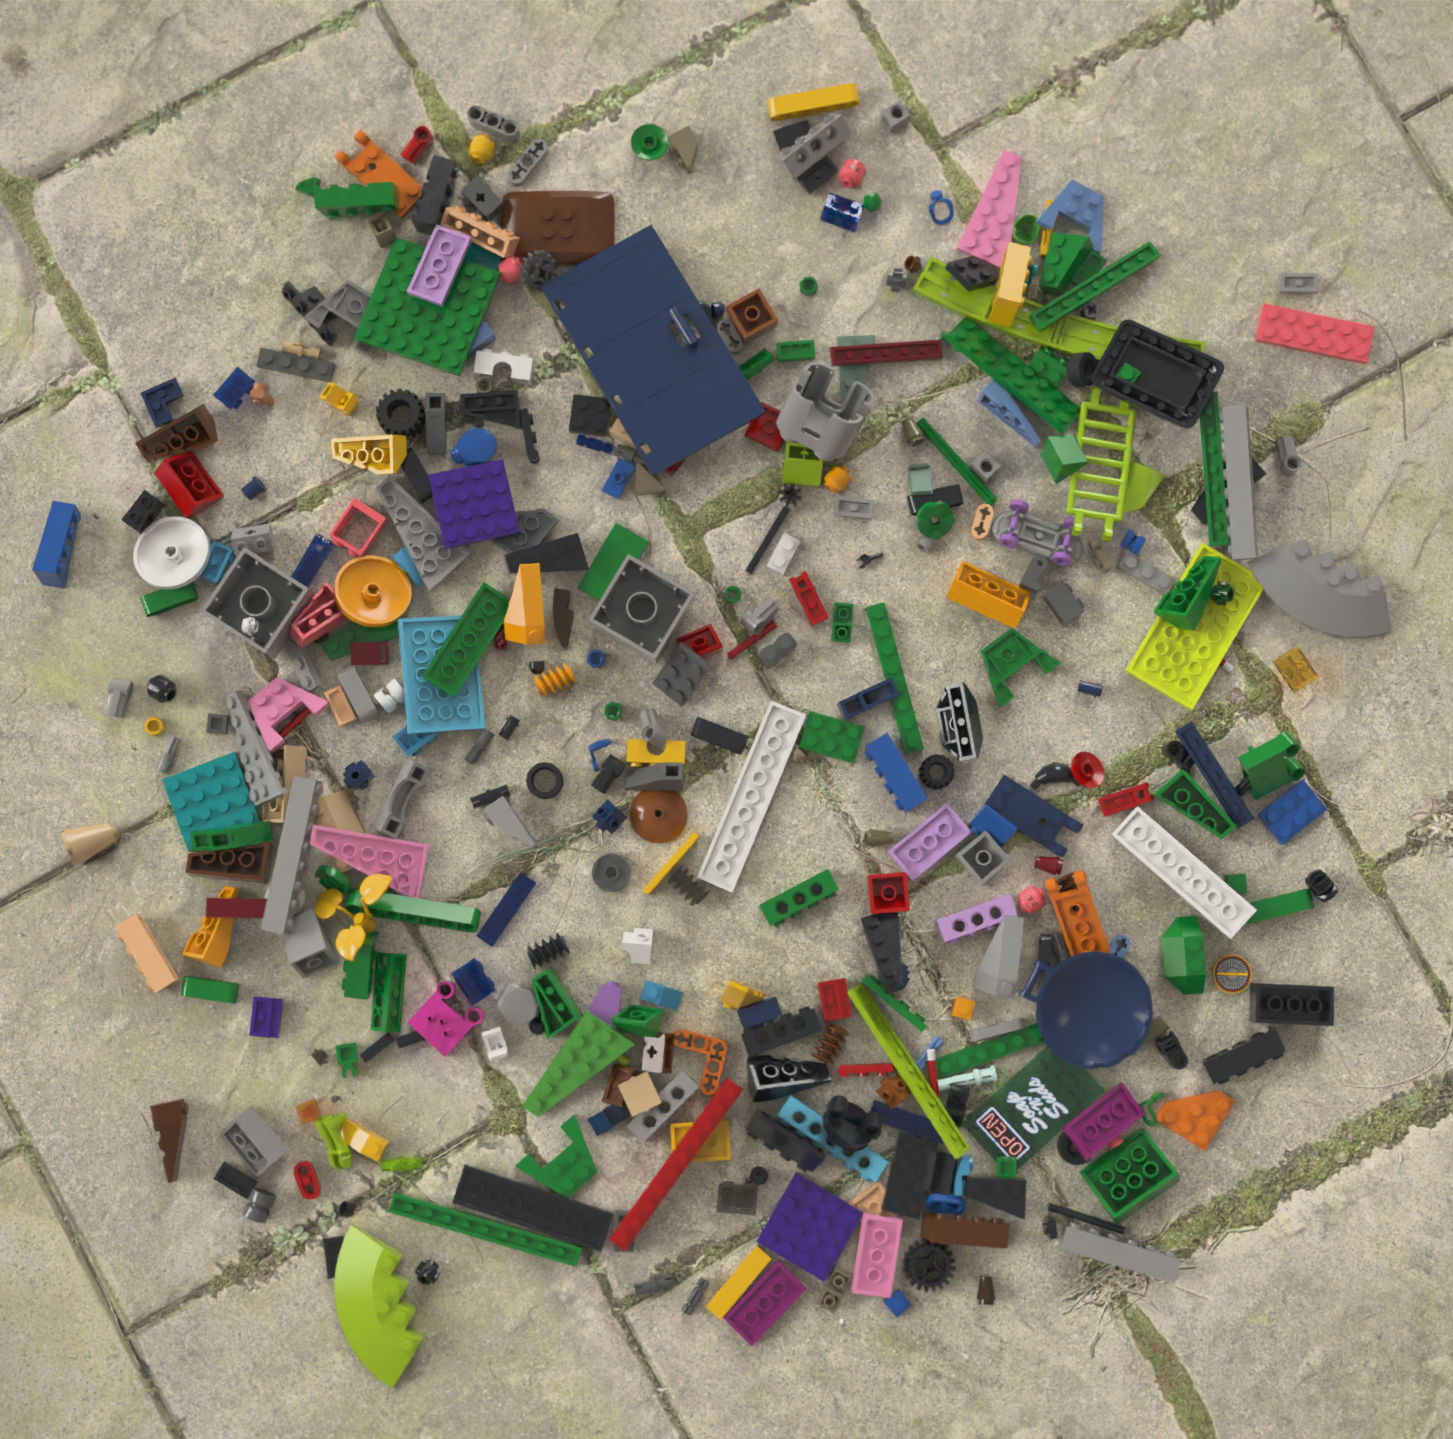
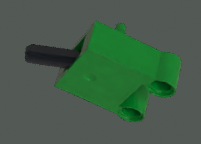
[1235,732,1305,800]

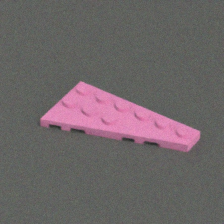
[956,150,1021,270]
[309,825,429,898]

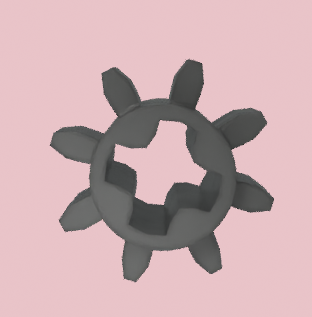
[886,268,907,292]

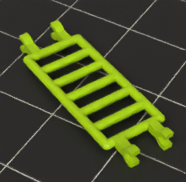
[1066,386,1137,542]

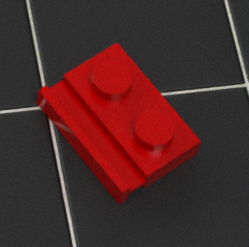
[817,978,852,1021]

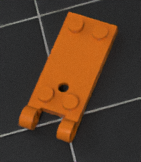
[334,130,422,219]
[1045,870,1112,956]

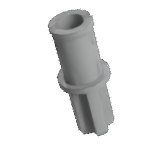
[155,736,180,774]

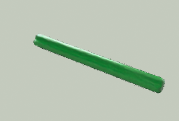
[916,418,997,506]

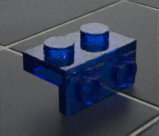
[820,193,864,232]
[213,366,255,410]
[451,958,495,1006]

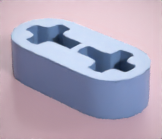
[1109,935,1130,958]

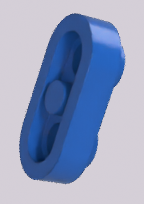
[926,1193,966,1214]

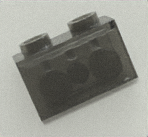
[716,1181,758,1215]

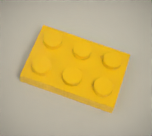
[670,1119,731,1162]

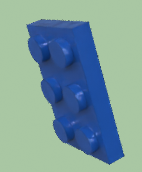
[1257,779,1327,845]

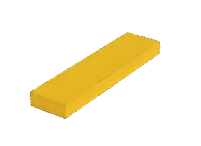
[643,832,699,895]
[706,1245,772,1320]

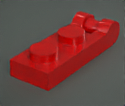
[788,571,829,627]
[1097,782,1154,817]
[837,1063,893,1077]

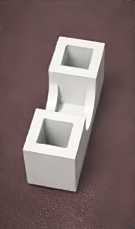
[473,349,535,385]

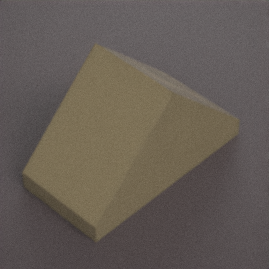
[368,214,396,248]
[635,463,666,495]

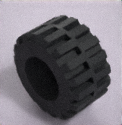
[376,388,426,440]

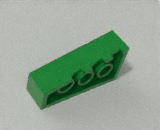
[313,182,400,220]
[1152,769,1237,839]

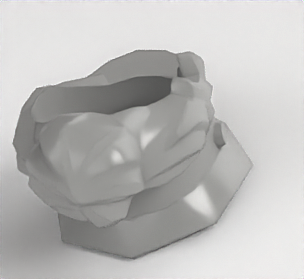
[493,983,539,1025]

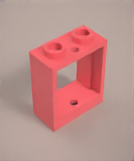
[329,498,389,558]

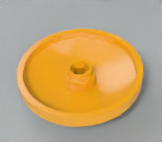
[334,555,412,627]

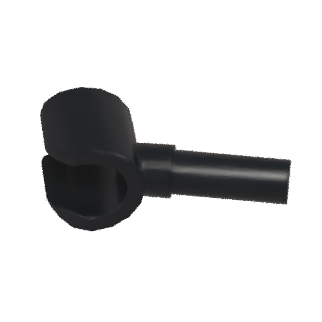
[856,552,883,569]

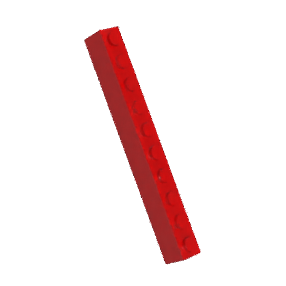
[609,1076,743,1252]

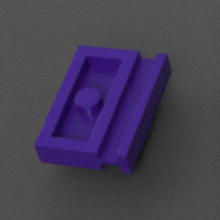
[249,996,283,1038]

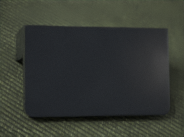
[926,1151,958,1195]

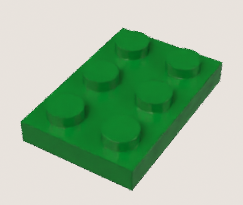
[799,711,865,764]

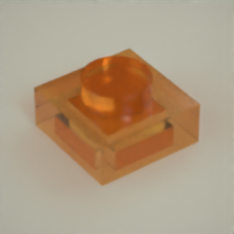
[295,1098,322,1124]

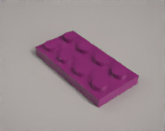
[1062,1082,1145,1160]
[723,1260,807,1347]

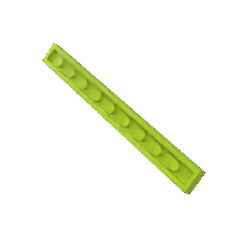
[847,982,970,1159]

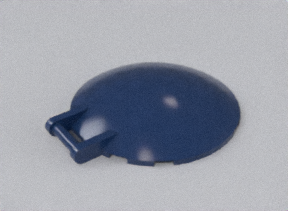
[1019,951,1153,1069]

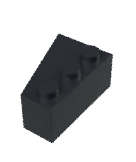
[460,390,522,430]

